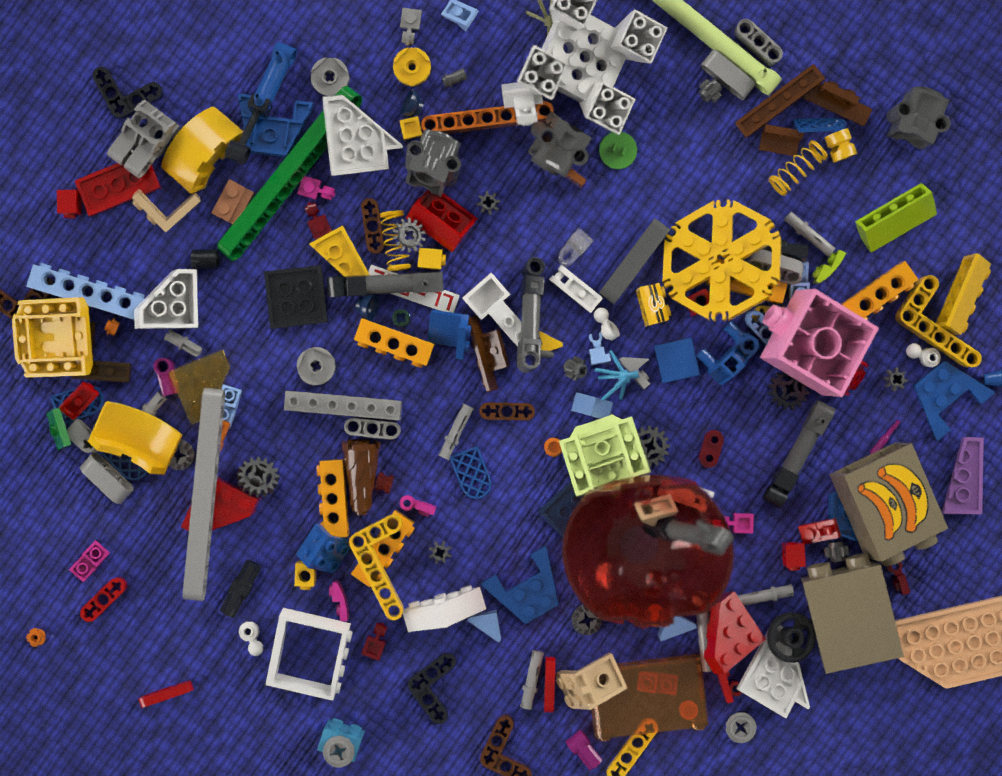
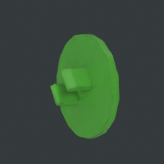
[599,132,637,170]

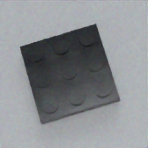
[264,265,328,329]

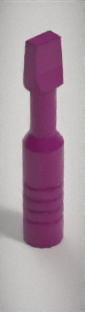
[869,420,900,454]

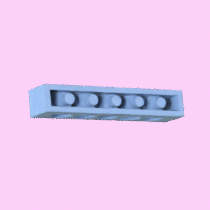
[26,263,145,319]

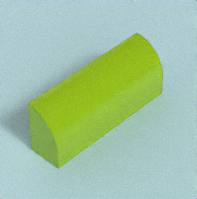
[855,183,937,253]

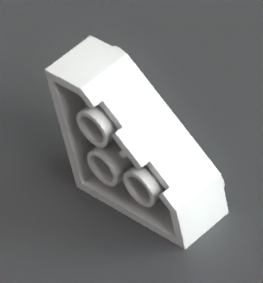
[134,269,198,329]
[403,585,486,632]

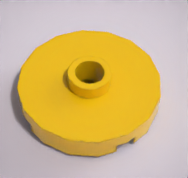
[393,47,431,87]

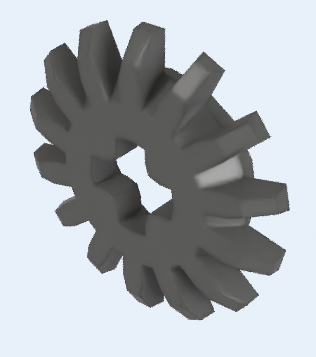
[392,218,426,253]

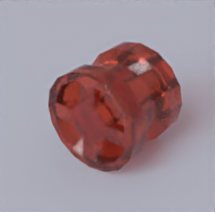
[374,472,395,494]

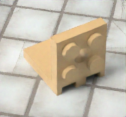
[132,189,200,232]
[555,653,627,710]

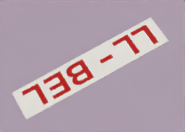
[369,265,460,313]

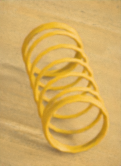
[769,140,828,196]
[379,210,411,271]

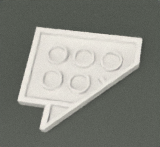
[322,95,403,176]
[736,625,810,718]

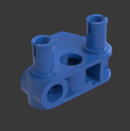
[696,321,761,386]

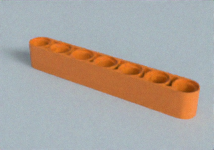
[421,101,553,134]

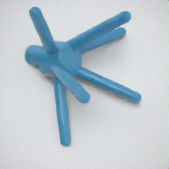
[595,350,639,401]

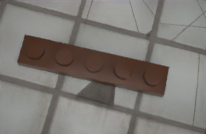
[735,64,825,139]

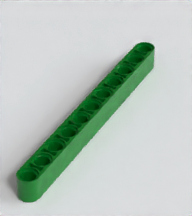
[217,86,363,261]

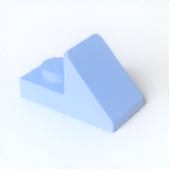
[441,0,479,31]

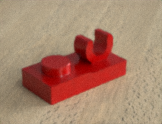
[59,381,99,420]
[798,518,841,544]
[717,671,742,703]

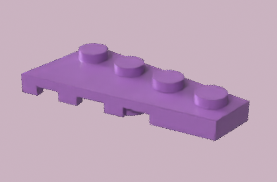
[942,437,984,514]

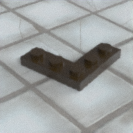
[71,322,132,382]

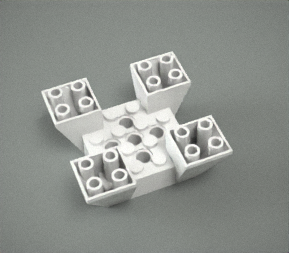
[517,0,667,135]

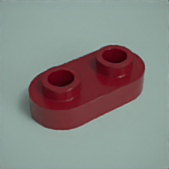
[698,430,724,468]

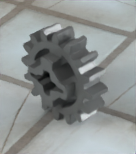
[637,425,670,467]
[236,457,280,498]

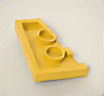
[309,225,370,276]

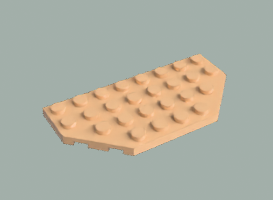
[895,596,1002,689]

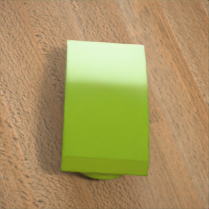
[812,250,846,284]

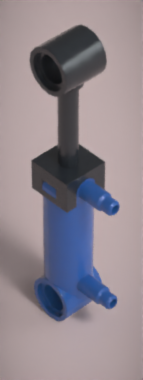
[225,42,297,165]

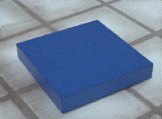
[654,338,700,383]

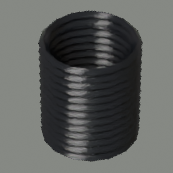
[191,249,219,270]

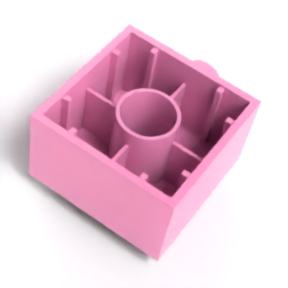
[760,289,879,397]

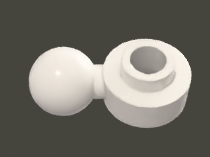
[594,308,620,341]
[906,343,941,367]
[239,622,264,656]

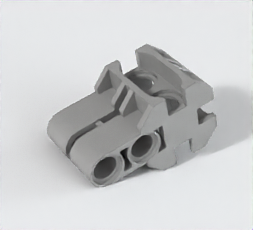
[107,100,181,178]

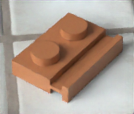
[212,179,255,224]

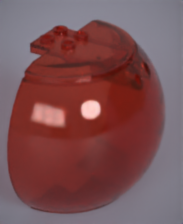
[562,475,734,628]

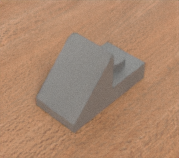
[618,357,650,389]

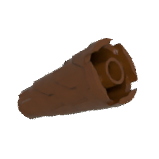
[342,439,381,515]

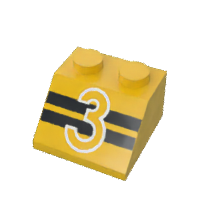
[635,283,671,327]

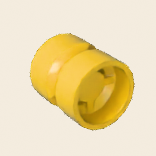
[824,128,858,163]

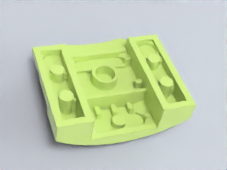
[559,415,651,497]

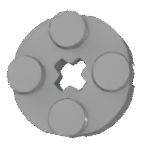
[311,58,350,96]
[296,347,336,385]

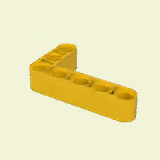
[895,275,982,367]
[349,514,404,620]

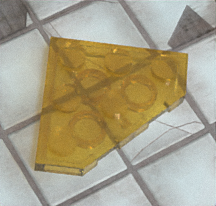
[168,349,230,425]

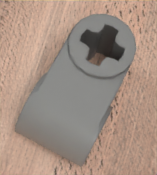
[67,418,98,453]

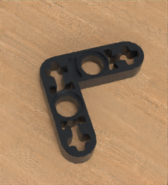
[92,66,164,119]
[408,652,456,724]

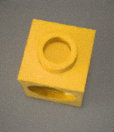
[418,248,446,270]
[295,561,317,590]

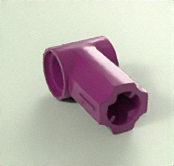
[153,358,180,397]
[565,729,602,770]

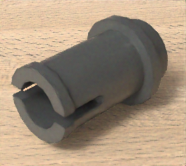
[441,68,467,88]

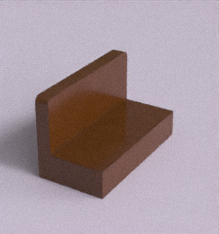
[759,124,804,156]

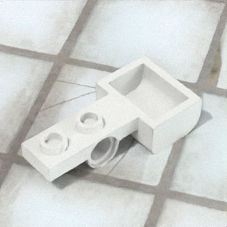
[501,82,543,126]
[462,273,521,347]

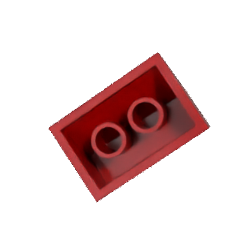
[406,189,478,252]

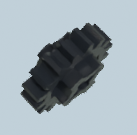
[766,371,809,411]

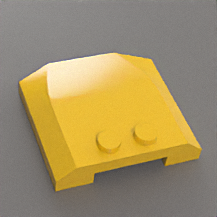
[12,297,93,378]

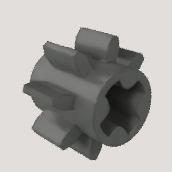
[698,79,722,103]
[477,191,500,215]
[564,356,587,381]
[882,367,908,391]
[429,540,452,564]
[824,541,849,562]

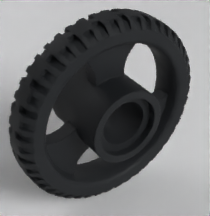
[767,612,816,663]

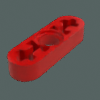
[80,577,127,622]
[544,657,555,713]
[138,680,194,708]

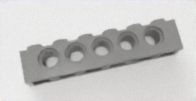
[284,391,403,420]

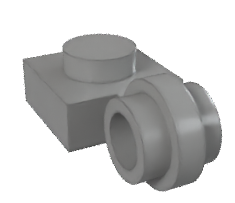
[400,8,422,46]

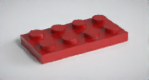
[75,163,161,217]

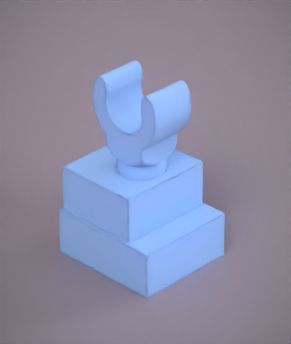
[589,332,611,366]

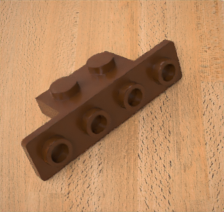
[802,81,872,127]
[468,316,510,392]

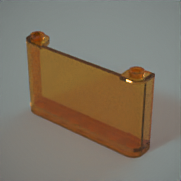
[591,654,709,741]

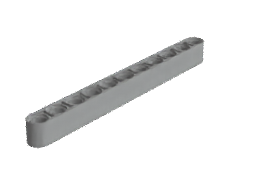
[183,388,225,601]

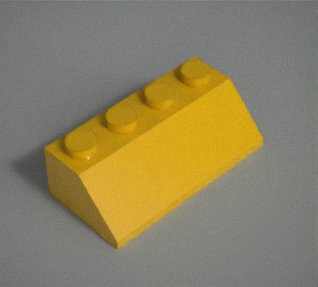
[936,253,991,335]

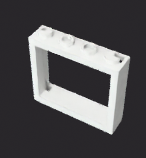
[266,608,353,701]

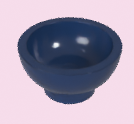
[400,89,424,116]
[355,294,379,321]

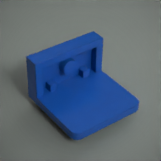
[428,310,471,360]
[296,523,351,573]

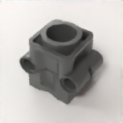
[886,86,951,150]
[527,111,592,177]
[405,129,461,197]

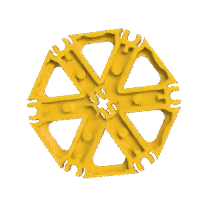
[662,199,781,321]

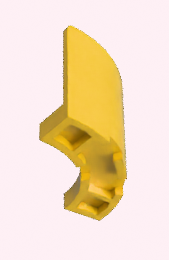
[161,107,244,194]
[88,401,182,475]

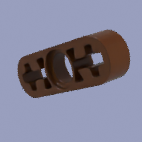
[361,198,385,254]
[479,402,535,420]

